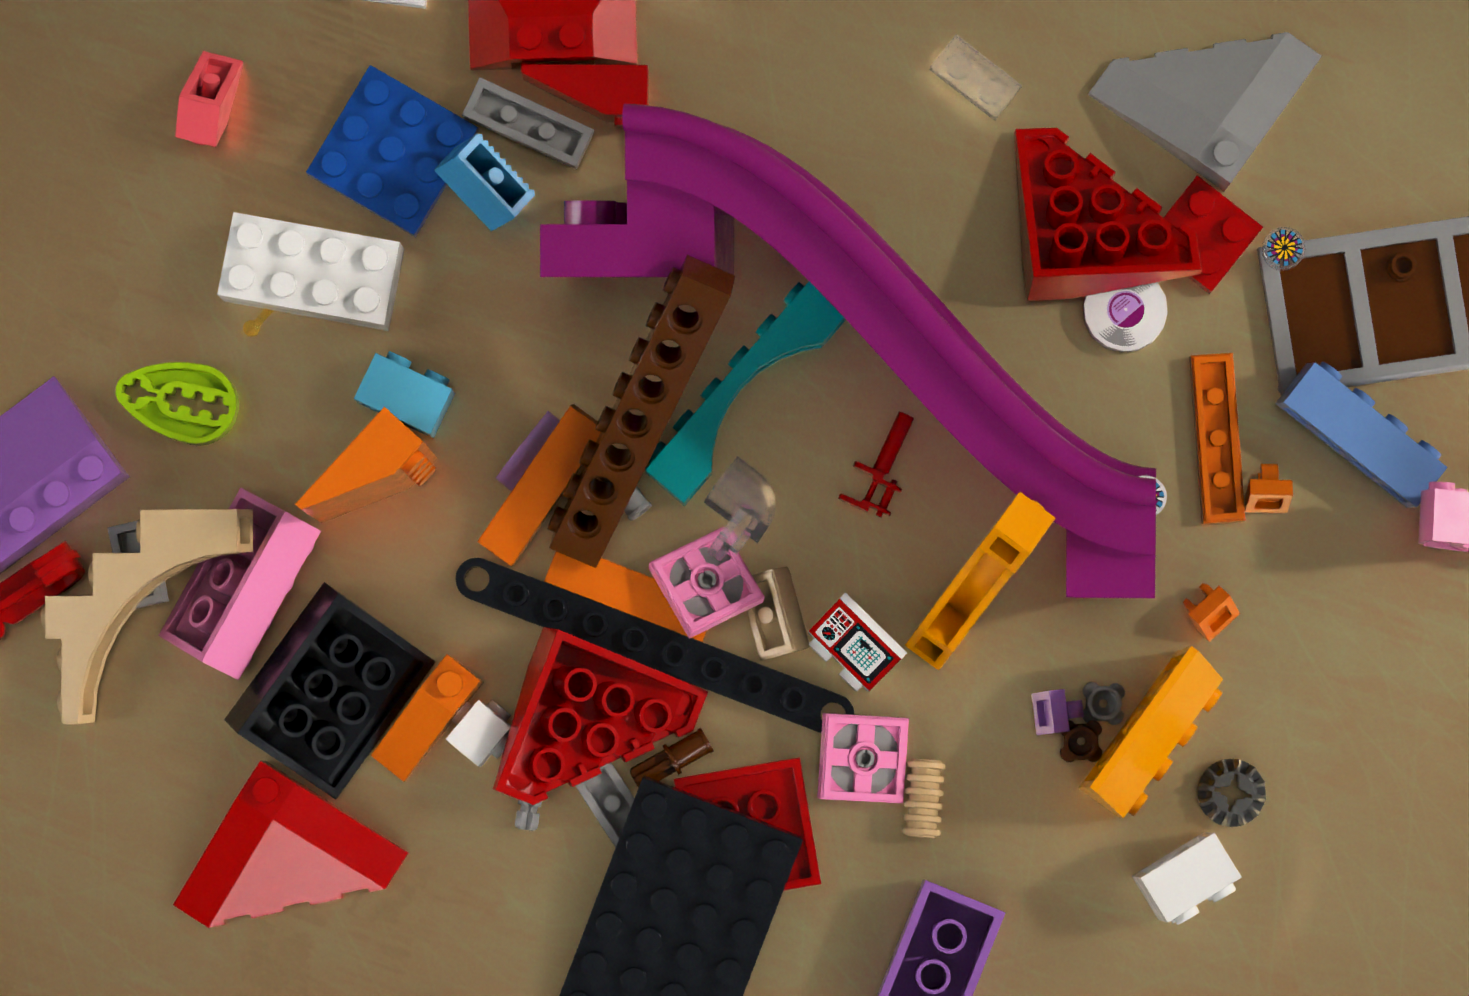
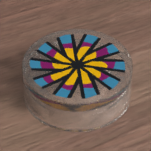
[1262,227,1306,271]

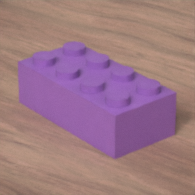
[877,879,1006,996]

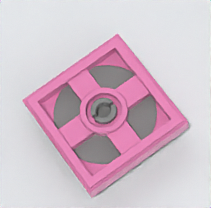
[648,527,765,639]
[817,713,909,803]

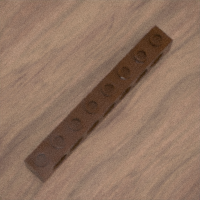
[547,255,735,568]

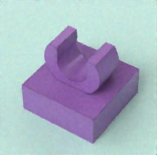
[1031,689,1084,736]

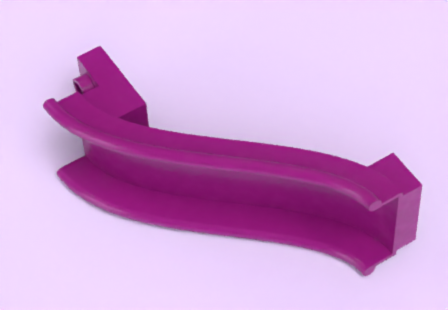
[540,104,1156,598]

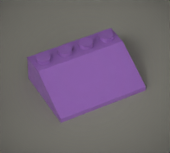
[0,376,130,574]

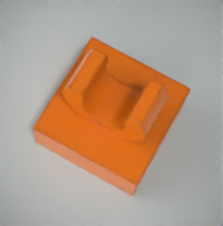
[1244,464,1293,513]
[1183,583,1240,642]

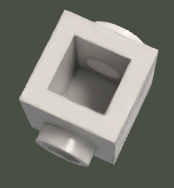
[446,699,511,767]

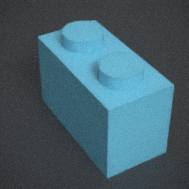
[354,351,455,439]

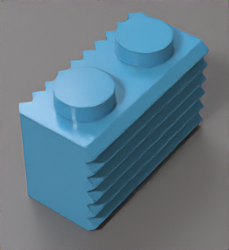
[434,134,535,232]

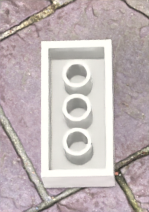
[217,212,404,331]

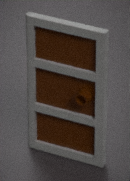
[1257,216,1469,395]

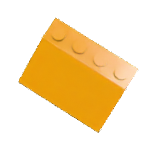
[1078,646,1223,818]

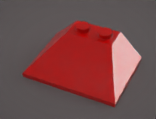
[468,0,637,71]

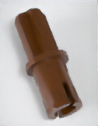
[630,728,714,788]

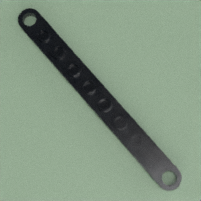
[456,558,855,733]

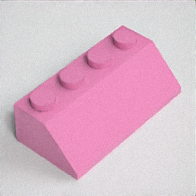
[158,488,321,680]

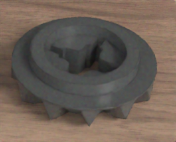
[1198,759,1266,827]

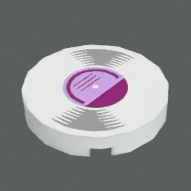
[1083,282,1168,352]

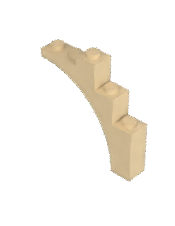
[41,509,253,724]

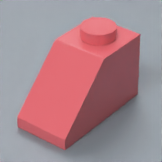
[175,51,243,147]

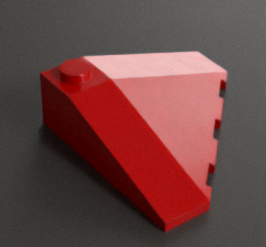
[1014,128,1202,301]
[493,627,708,805]
[173,761,408,928]

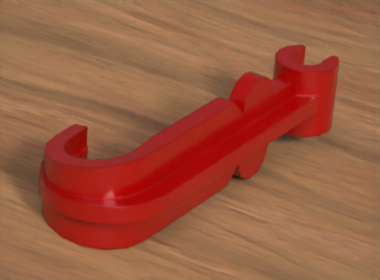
[0,540,85,640]

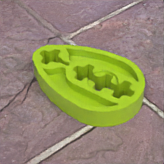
[116,362,239,446]

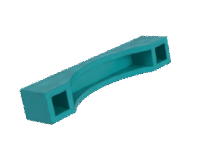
[645,281,846,506]

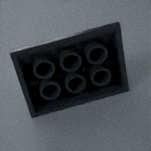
[224,582,436,799]

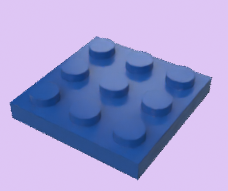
[306,65,479,237]

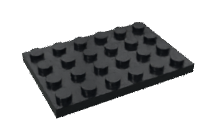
[559,776,804,996]

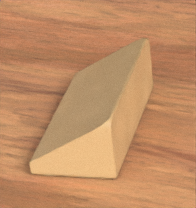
[747,567,810,661]

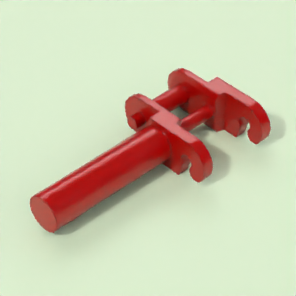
[838,411,914,518]

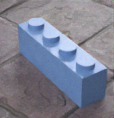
[1275,361,1448,508]

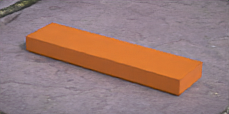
[1189,353,1246,524]
[477,404,601,566]
[544,551,707,642]

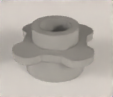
[1082,682,1125,725]

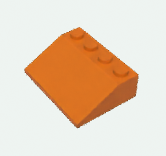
[295,407,437,523]

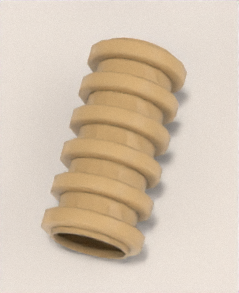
[902,759,945,838]

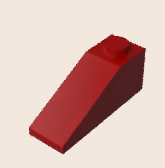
[521,64,649,129]

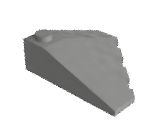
[1088,32,1322,191]

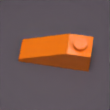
[371,654,484,782]

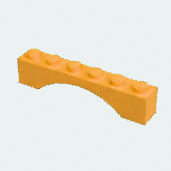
[905,492,1056,670]

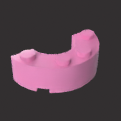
[1418,482,1469,552]

